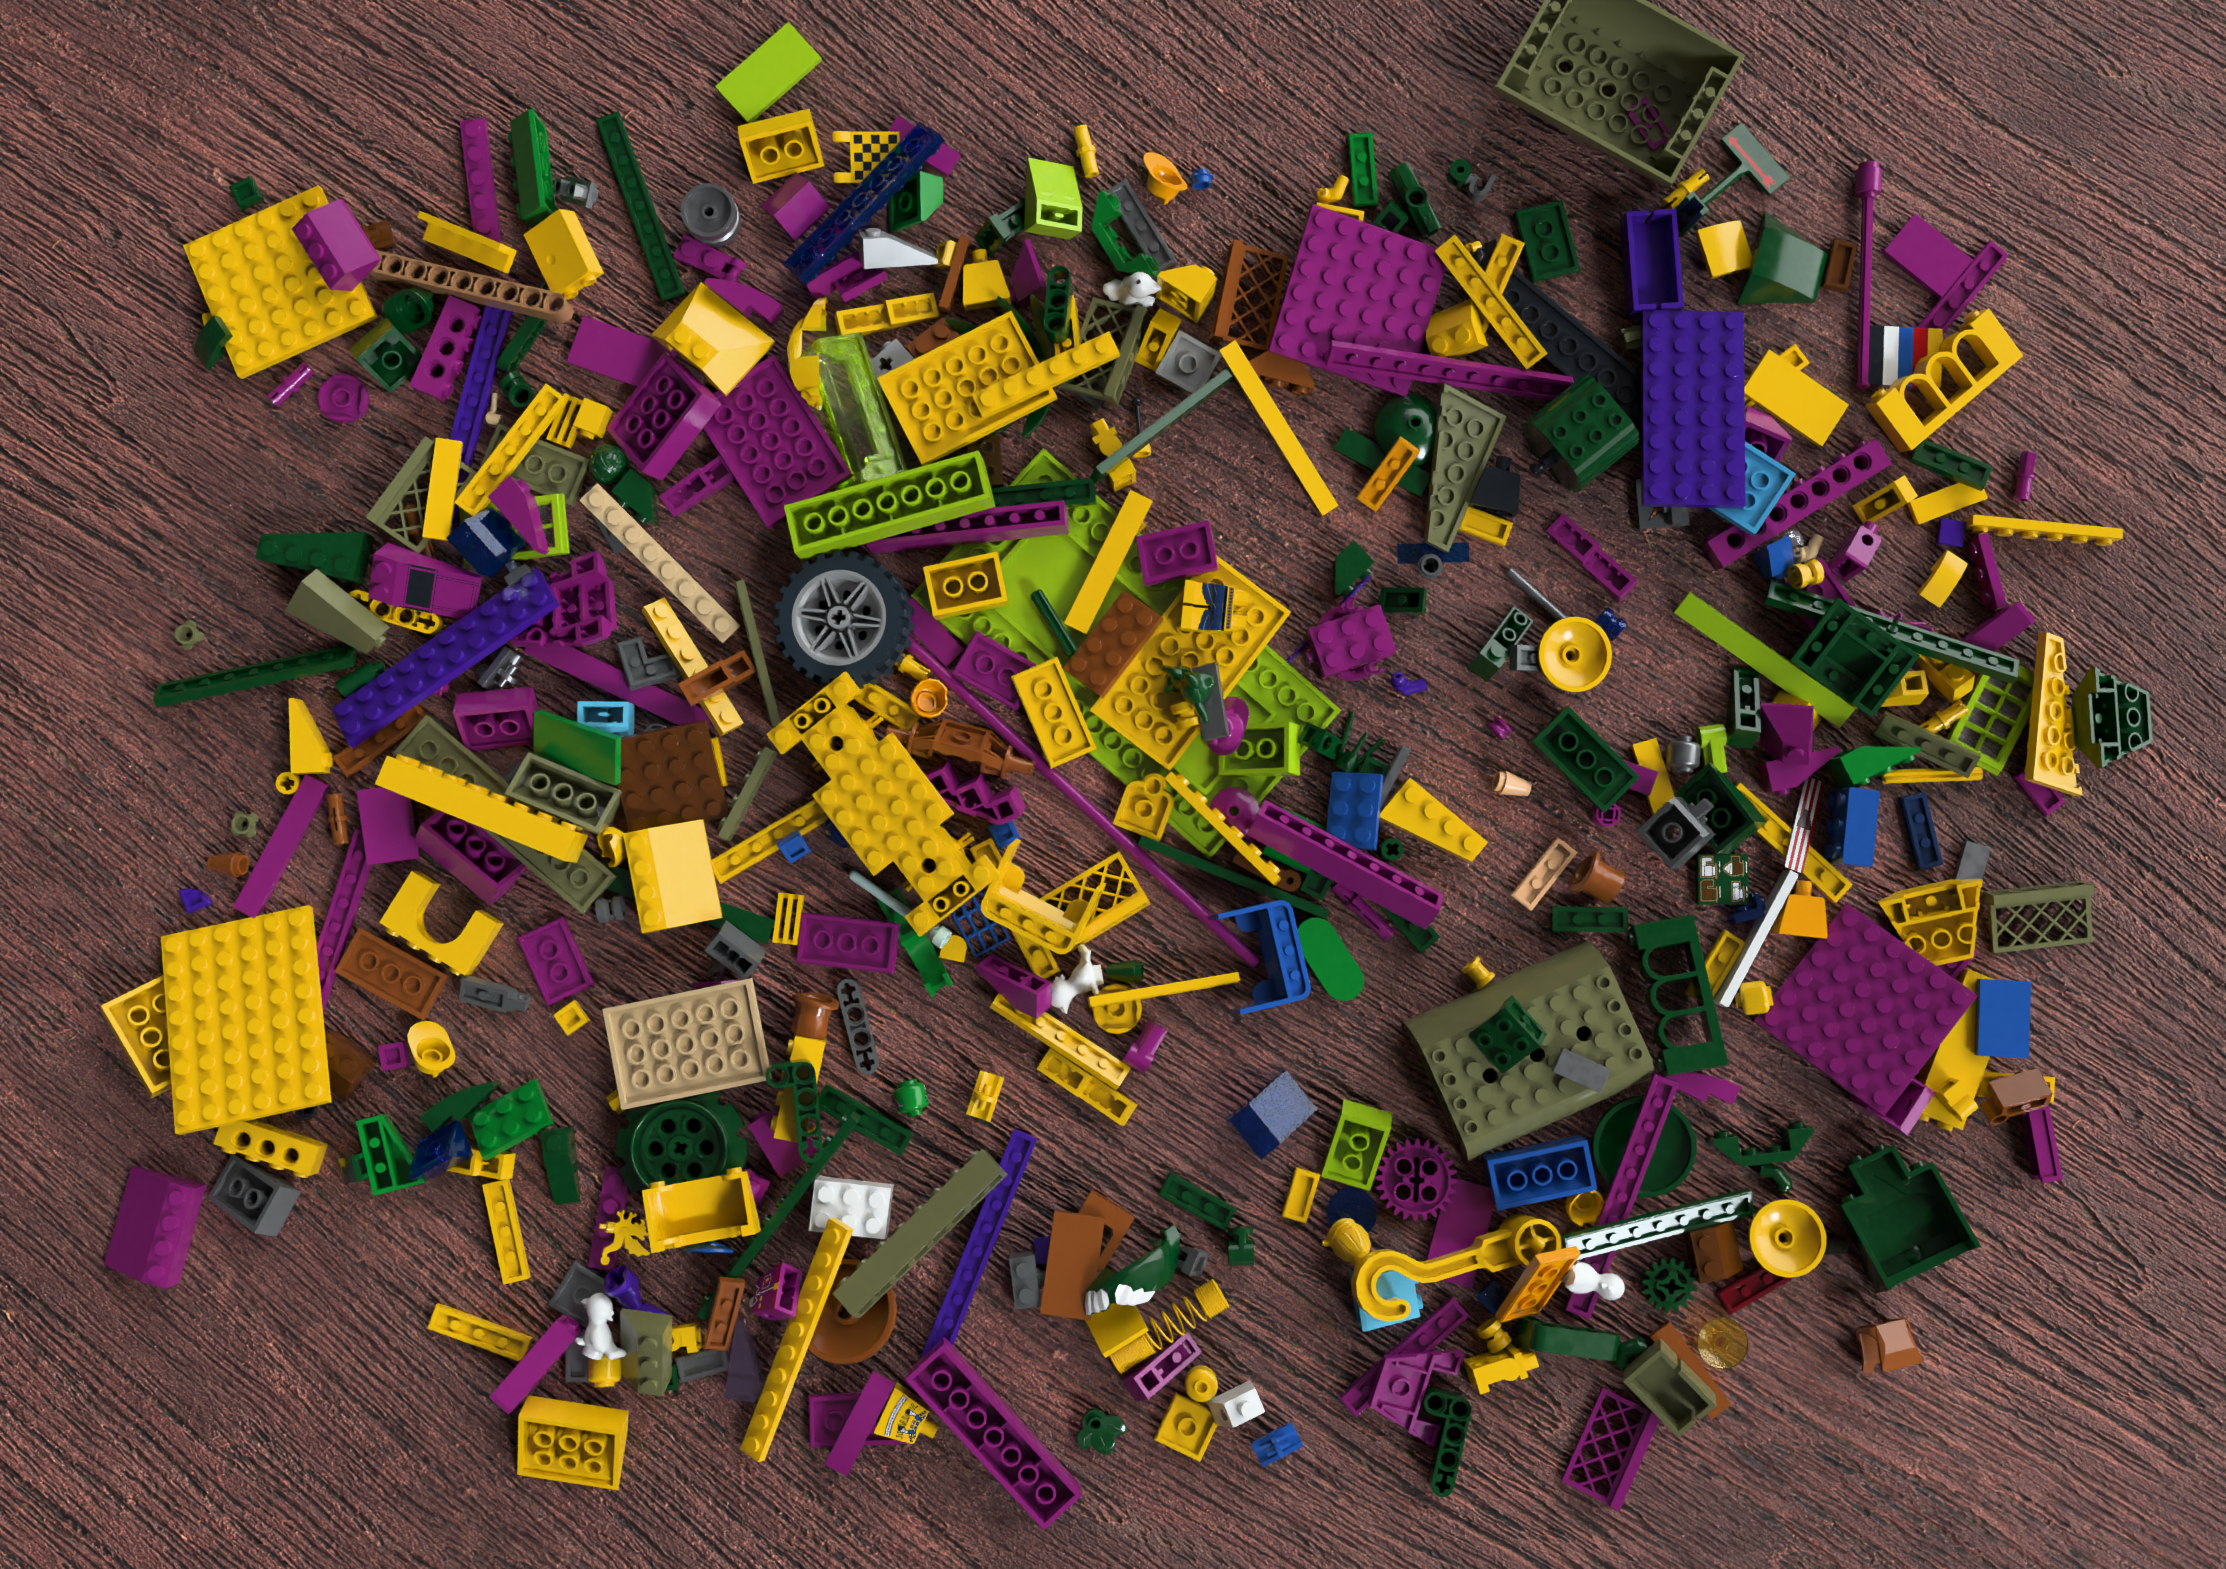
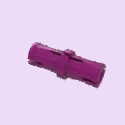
[266,362,315,407]

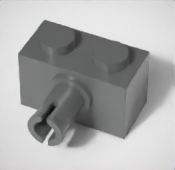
[704,920,767,981]
[1009,1251,1046,1310]

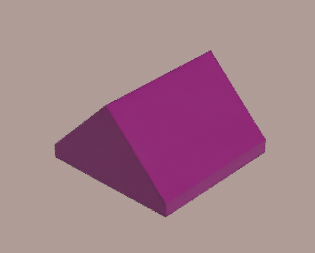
[761,172,830,242]

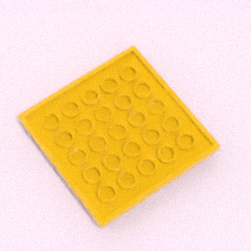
[183,185,378,379]

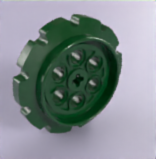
[617,1091,749,1193]

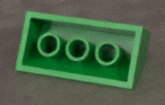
[508,109,556,226]

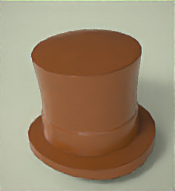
[1568,850,1625,904]
[790,992,839,1039]

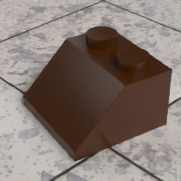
[325,1031,377,1102]
[1683,1220,1743,1284]

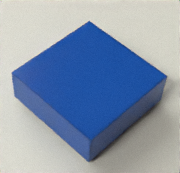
[987,820,1021,850]
[776,829,811,864]

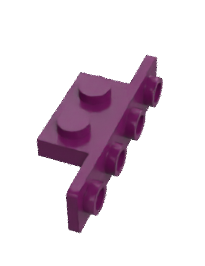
[805,233,892,302]

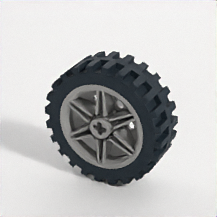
[773,551,915,689]

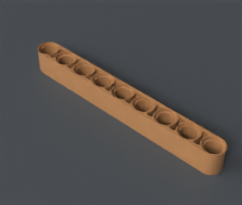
[369,250,574,323]

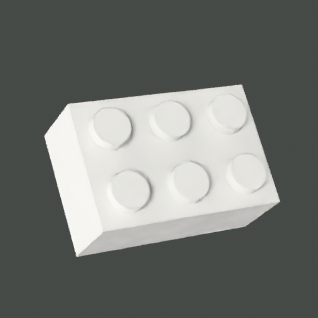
[809,1176,894,1239]

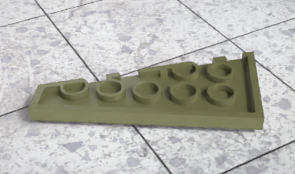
[1424,383,1507,552]

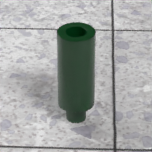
[335,660,386,697]

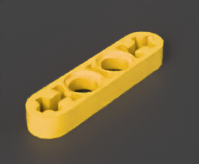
[349,590,443,635]

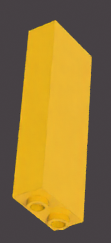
[1911,969,1995,1132]

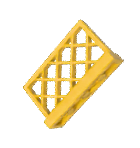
[1040,851,1151,955]

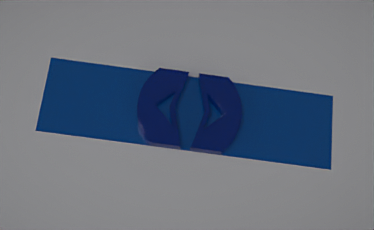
[1397,542,1469,564]

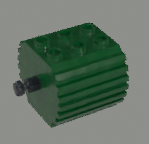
[1522,375,1639,492]

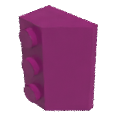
[292,199,381,291]
[453,687,539,751]

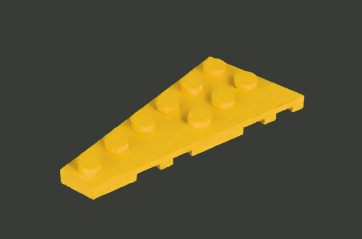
[2025,632,2082,796]

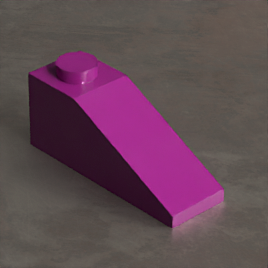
[488,476,549,555]
[1758,746,1840,796]
[976,954,1052,1019]
[1121,1331,1202,1402]

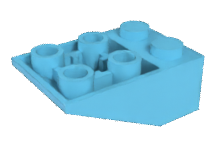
[577,701,635,779]

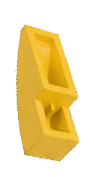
[430,1142,516,1180]

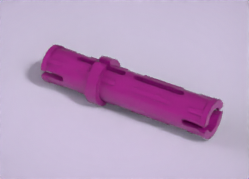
[1330,882,1395,942]

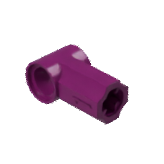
[1122,1020,1168,1074]

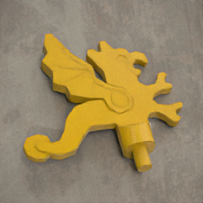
[598,1209,650,1265]

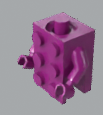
[1304,596,1397,681]

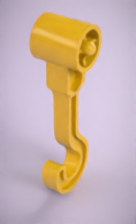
[1351,1214,1561,1322]

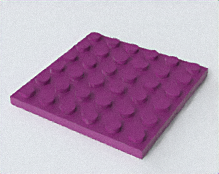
[1267,204,1446,396]
[1754,903,1978,1117]

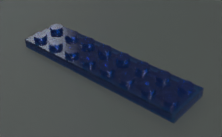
[783,122,945,285]

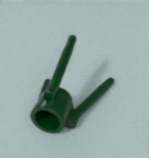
[1334,711,1385,773]

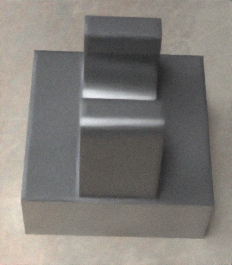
[504,559,532,587]
[1177,1246,1210,1277]

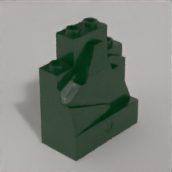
[1836,1143,1981,1293]

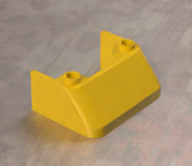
[981,839,1106,954]

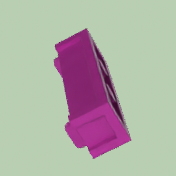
[2020,1105,2063,1183]

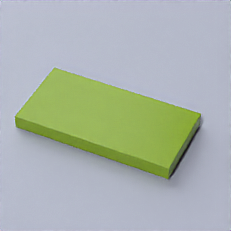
[715,22,822,123]

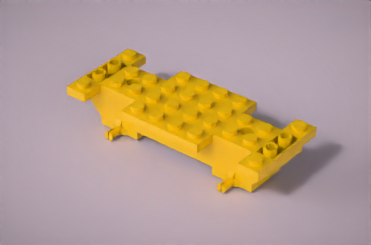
[766,672,1001,937]

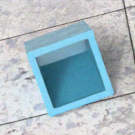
[1349,1270,1423,1332]

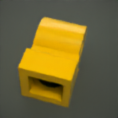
[1933,1078,1978,1121]
[672,1322,703,1353]

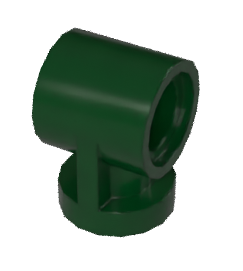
[498,371,537,412]
[1227,1226,1254,1266]

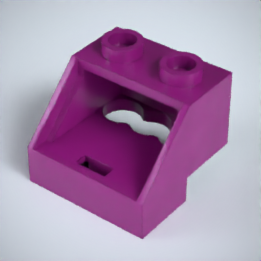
[1848,1078,1935,1136]

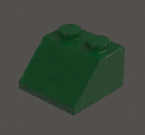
[349,316,422,394]

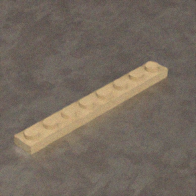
[579,483,741,644]

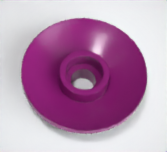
[1210,787,1259,835]

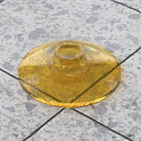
[1697,1317,1748,1369]

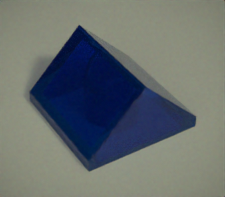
[408,1120,473,1180]

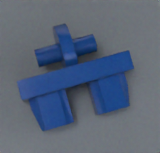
[1251,1422,1303,1467]

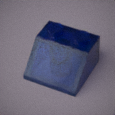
[446,507,526,578]

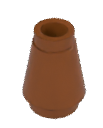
[207,852,249,877]

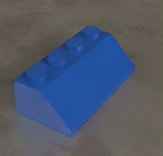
[1482,1135,1597,1211]

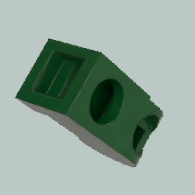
[1297,722,1343,760]

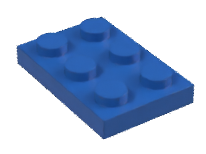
[1326,772,1384,850]

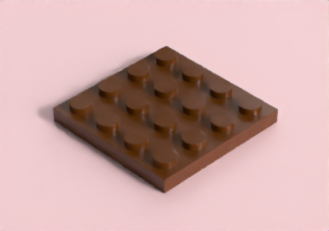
[617,719,730,832]

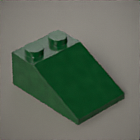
[1674,763,1767,854]

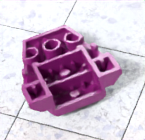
[512,551,617,647]

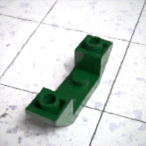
[1706,1121,1814,1167]

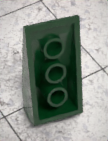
[1527,706,1640,813]

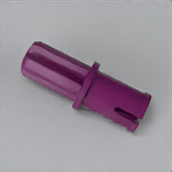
[2012,451,2037,502]

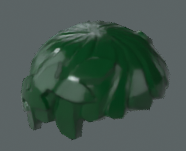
[588,444,629,486]

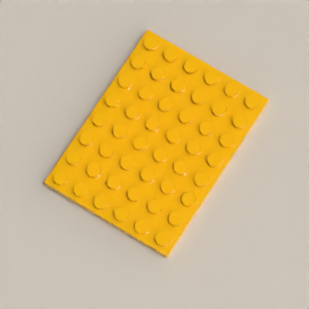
[161,905,332,1135]

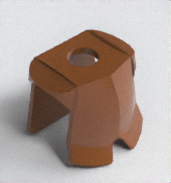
[1855,1318,1922,1374]

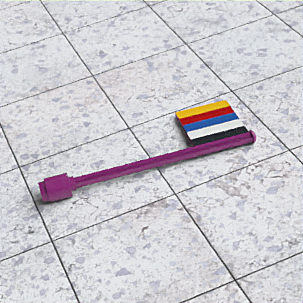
[1854,161,1943,390]

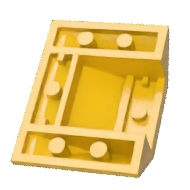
[651,282,775,396]

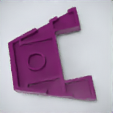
[1368,1350,1464,1447]

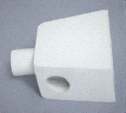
[1207,1380,1265,1428]

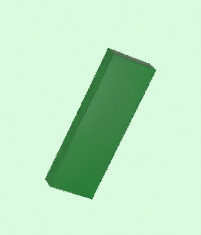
[1347,132,1379,209]

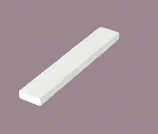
[1714,870,1798,1007]

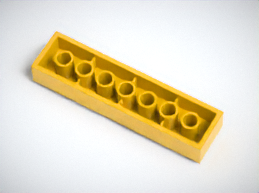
[375,754,588,863]

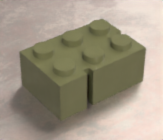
[1623,1338,1717,1438]

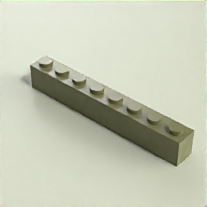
[833,1149,1008,1319]

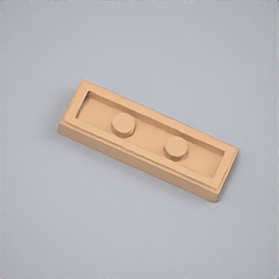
[1510,837,1578,911]

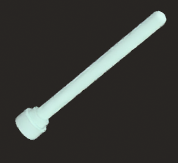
[849,871,952,949]

